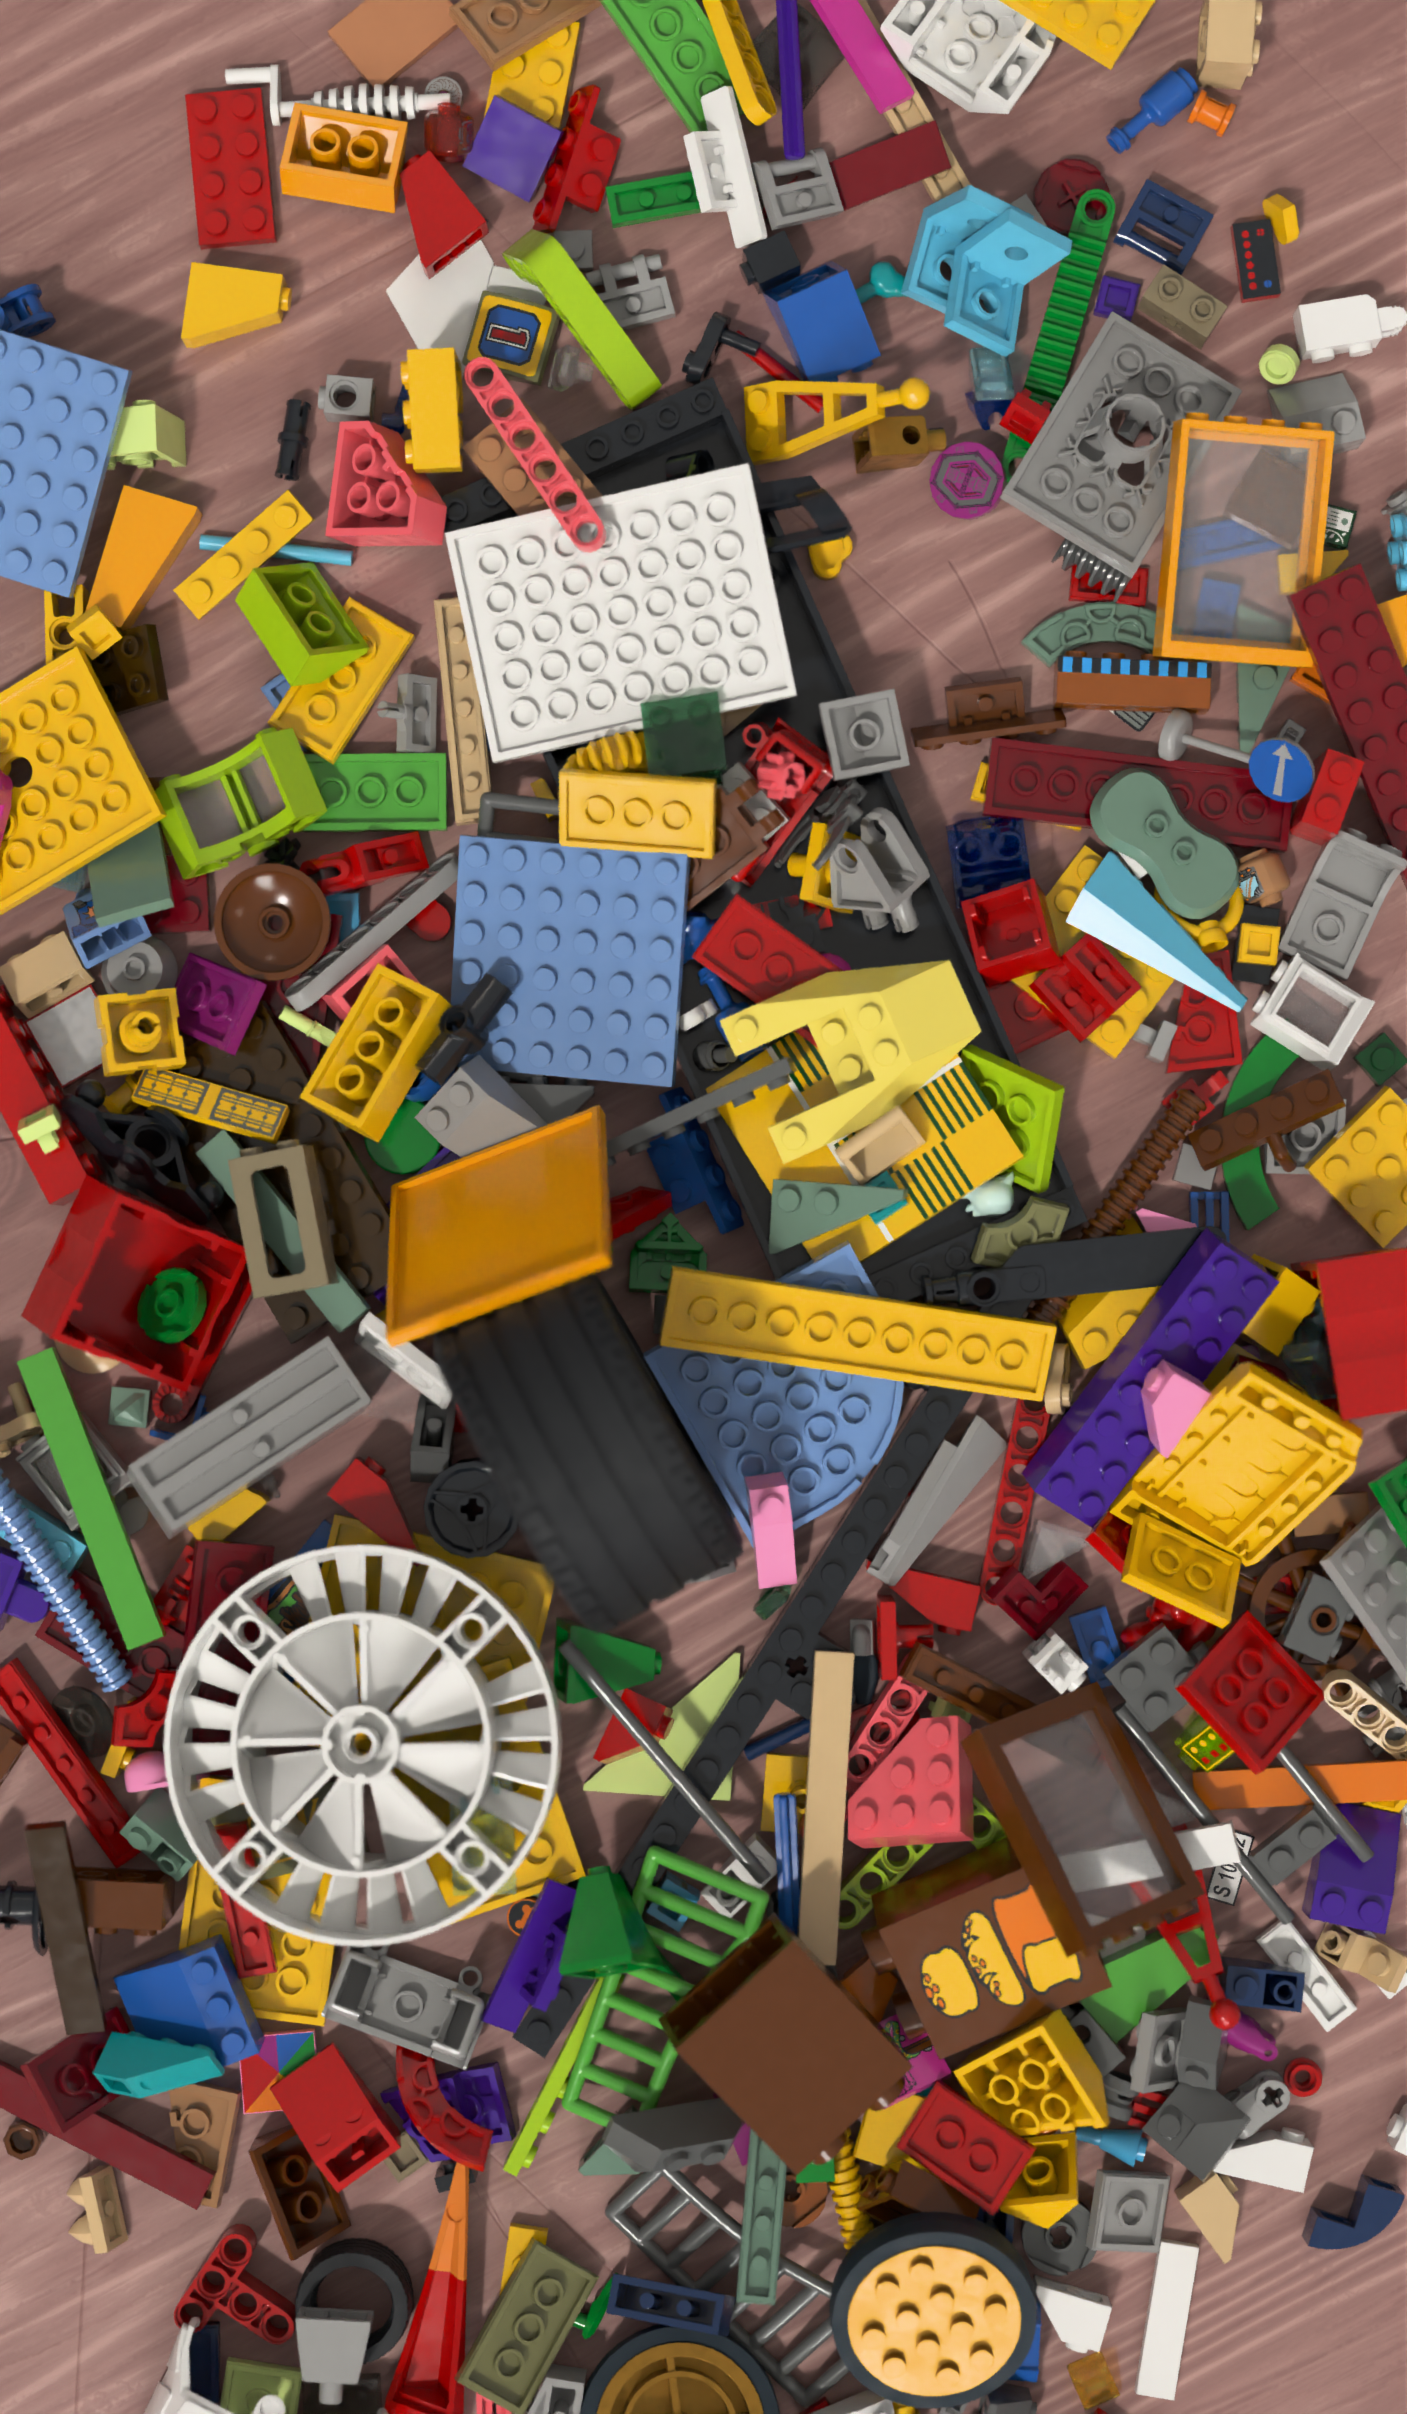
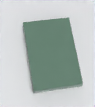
[87,821,174,928]

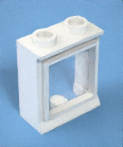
[1250,953,1375,1071]

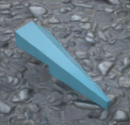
[1065,851,1248,1012]

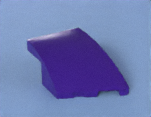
[380,2062,517,2163]

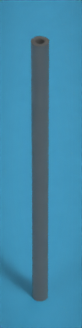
[558,1639,771,1884]

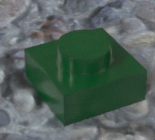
[1353,1033,1407,1087]

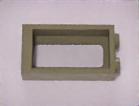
[228,1139,339,1299]

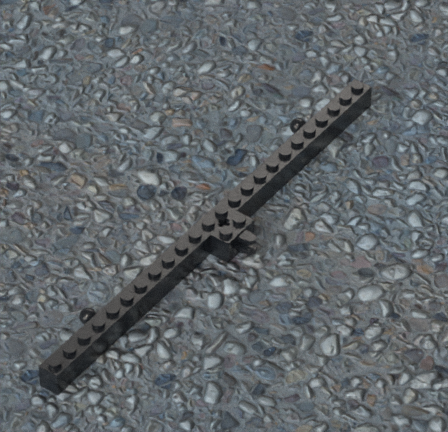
[512,1289,1032,2058]

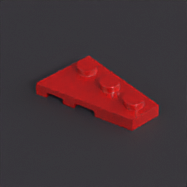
[1165,950,1243,1074]

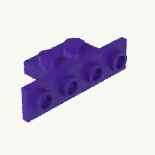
[480,1877,577,2033]

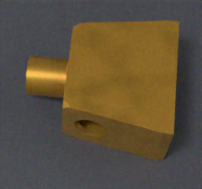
[852,415,946,474]

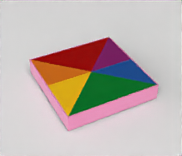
[239,2028,318,2114]

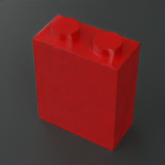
[1289,748,1365,846]

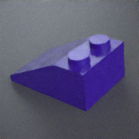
[1302,1803,1401,1934]

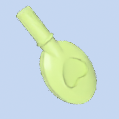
[278,1005,337,1047]

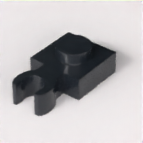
[779,890,826,953]

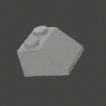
[1267,373,1366,464]

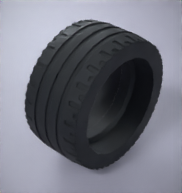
[295,2238,414,2364]

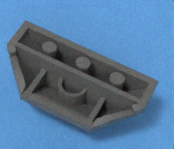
[602,2098,745,2172]

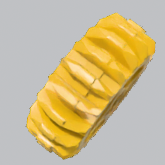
[563,731,667,776]

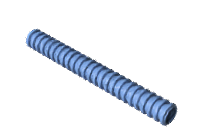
[0,1467,133,1692]

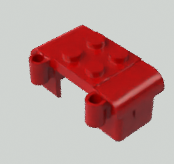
[731,717,833,887]

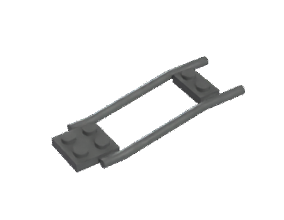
[1102,1622,1374,1925]

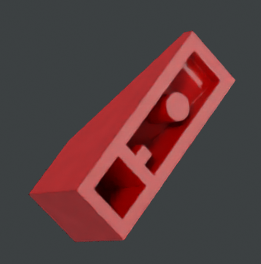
[327,1456,422,1567]
[865,1558,981,1636]

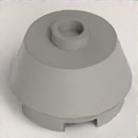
[101,936,178,995]

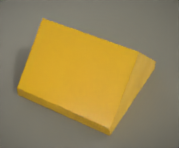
[1000,2132,1078,2229]

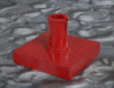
[876,1595,934,1680]

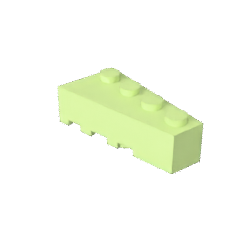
[107,400,187,470]

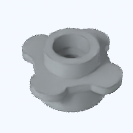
[1381,488,1407,516]

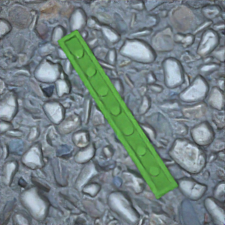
[17,1347,166,1650]

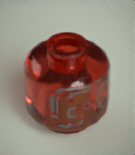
[424,102,474,162]

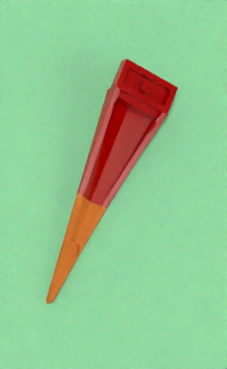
[385,2162,469,2414]

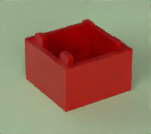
[961,878,1062,986]

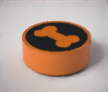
[507,1897,537,1936]

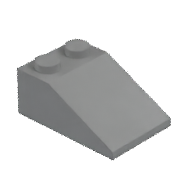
[415,1055,548,1158]

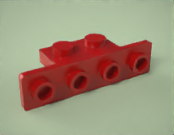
[533,84,622,234]

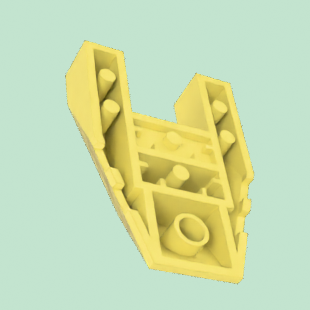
[720,960,981,1164]

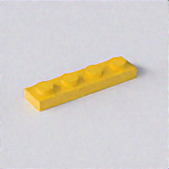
[174,490,315,620]

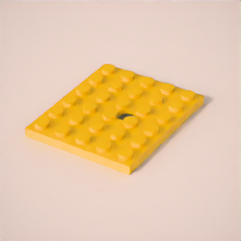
[0,646,167,916]

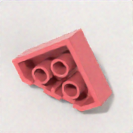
[325,421,447,546]
[848,1715,974,1848]

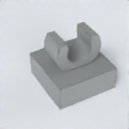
[1132,1020,1178,1064]

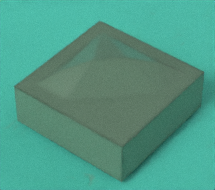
[108,1386,152,1428]

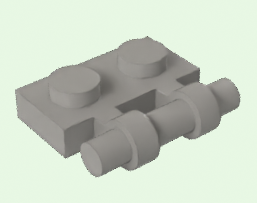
[585,254,675,331]

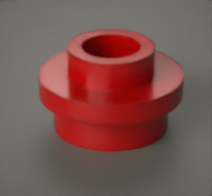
[1283,2057,1322,2097]

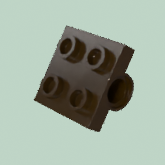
[91,624,169,716]

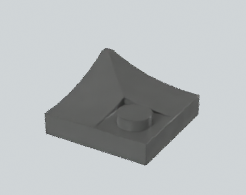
[1142,2082,1251,2183]

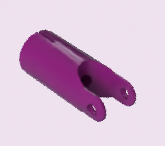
[1203,1993,1278,2061]

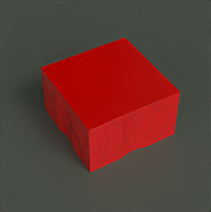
[21,1174,247,1392]
[1290,1248,1407,1420]

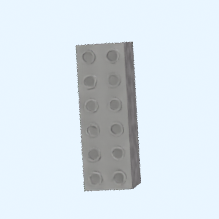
[126,1336,371,1540]

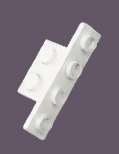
[683,86,767,248]

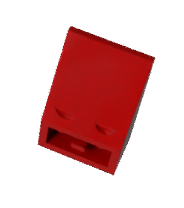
[270,2042,401,2193]

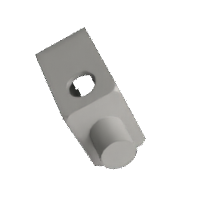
[296,2307,374,2405]

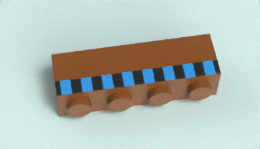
[1053,651,1212,715]

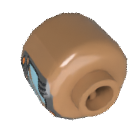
[1238,848,1290,908]

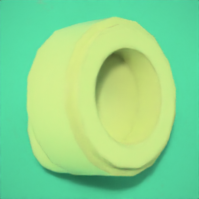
[1259,344,1300,385]

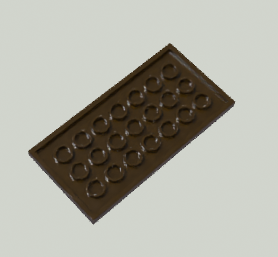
[136,1000,390,1344]

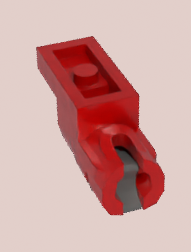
[300,831,429,896]

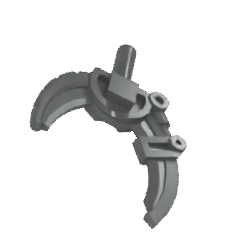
[774,777,867,871]

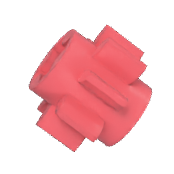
[757,751,805,800]

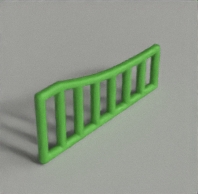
[561,1846,769,2127]

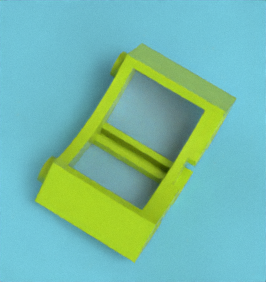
[155,727,328,880]

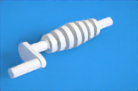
[225,64,451,126]

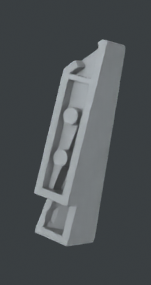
[866,1415,1007,1586]

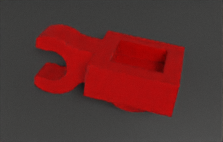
[1160,1070,1229,1126]

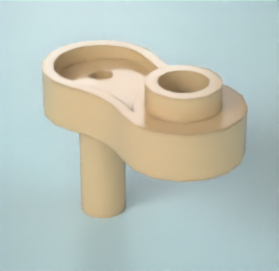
[1045,1343,1073,1414]
[0,1382,44,1459]

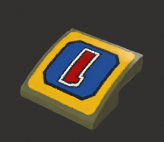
[462,290,560,386]

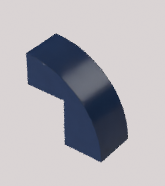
[1302,2174,1405,2250]

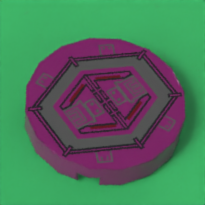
[929,441,1007,520]

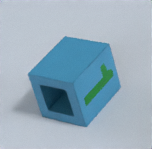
[646,1871,700,1932]

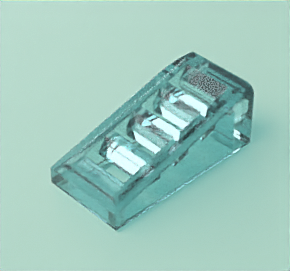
[969,347,1014,401]

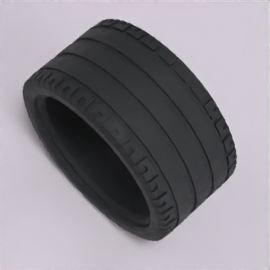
[433,1272,743,1634]

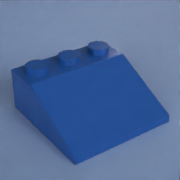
[113,1934,265,2067]

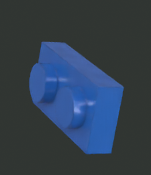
[1068,1605,1122,1689]

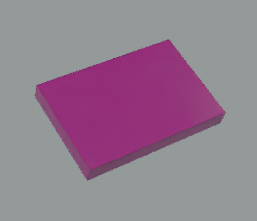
[174,952,267,1056]

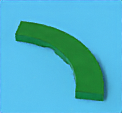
[1221,1018,1299,1231]

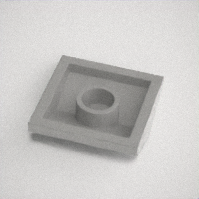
[818,689,910,781]
[1264,1098,1347,1174]

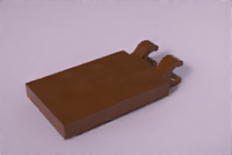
[687,777,786,912]

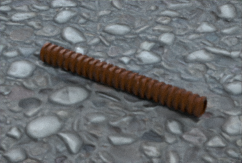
[1021,1088,1207,1327]

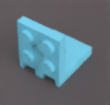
[901,185,1034,314]
[943,208,1072,357]

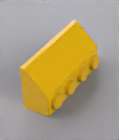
[300,964,452,1143]

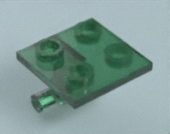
[640,692,727,785]

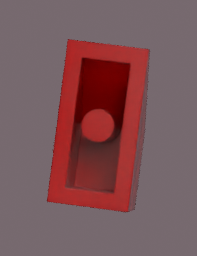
[593,1688,674,1764]

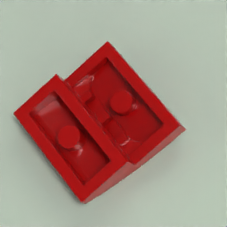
[1029,933,1142,1043]

